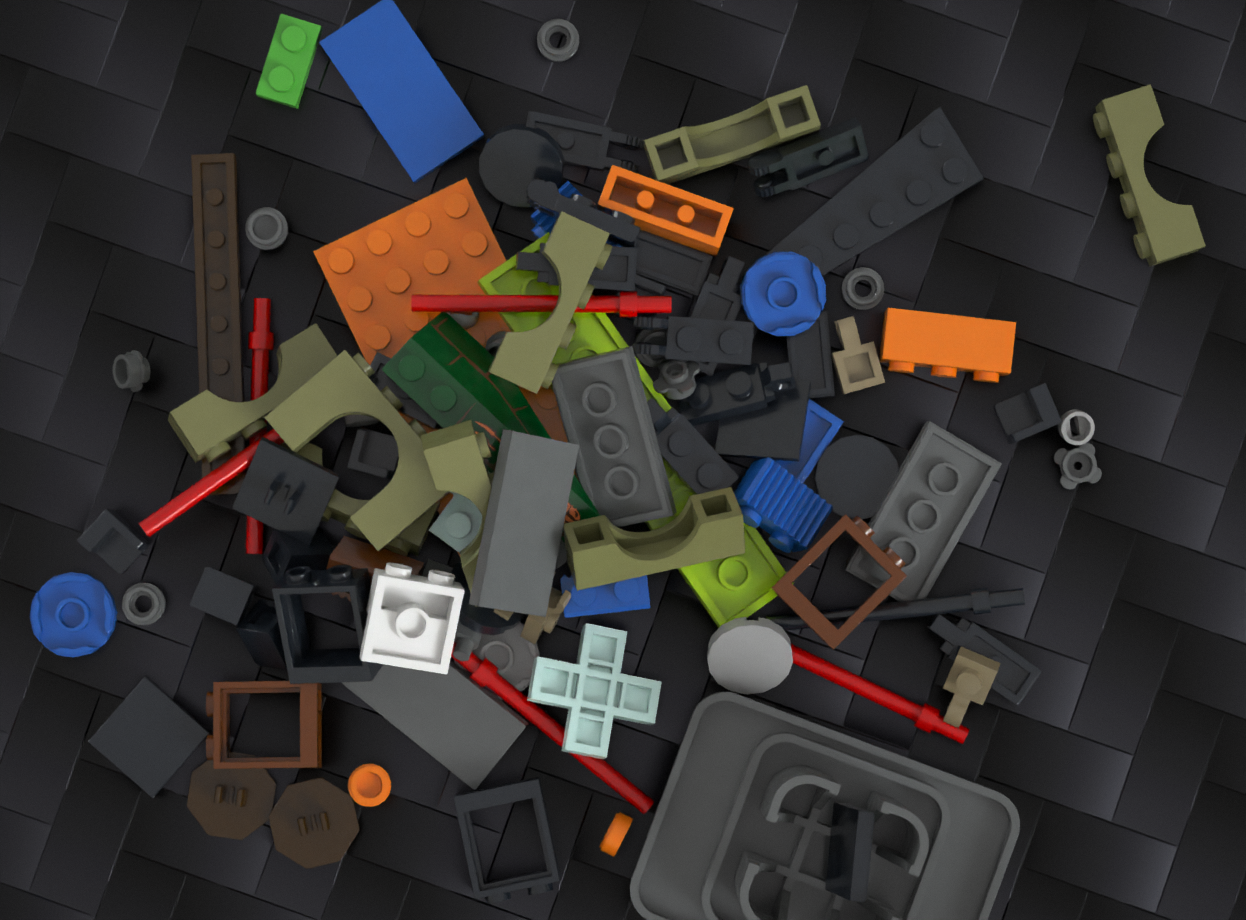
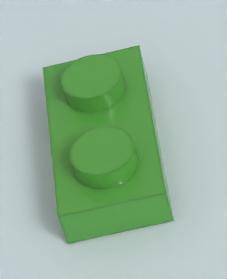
[255,14,323,109]

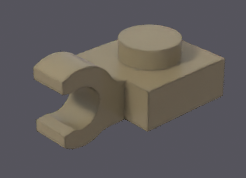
[831,316,885,394]
[520,587,571,644]
[943,646,1001,728]

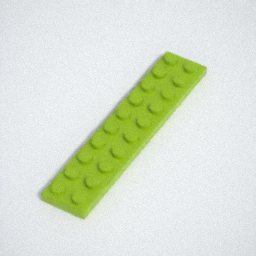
[477,232,794,628]

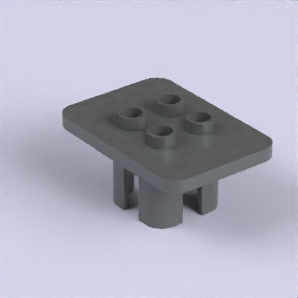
[630,691,1020,920]

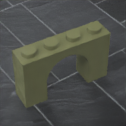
[264,350,451,552]

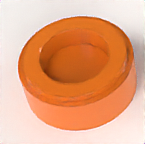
[347,764,391,807]
[599,812,633,857]

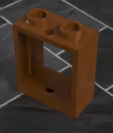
[771,514,907,650]
[206,681,322,769]

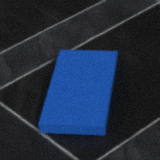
[319,0,485,184]

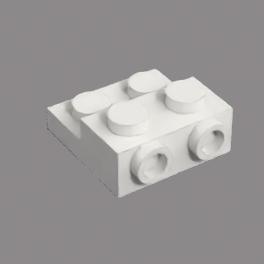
[359,563,464,674]

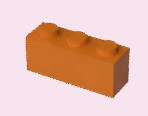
[597,165,734,257]
[879,308,1016,383]

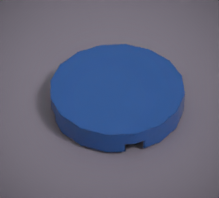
[740,251,826,336]
[30,572,117,658]

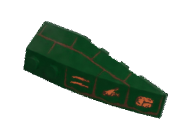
[381,312,600,543]

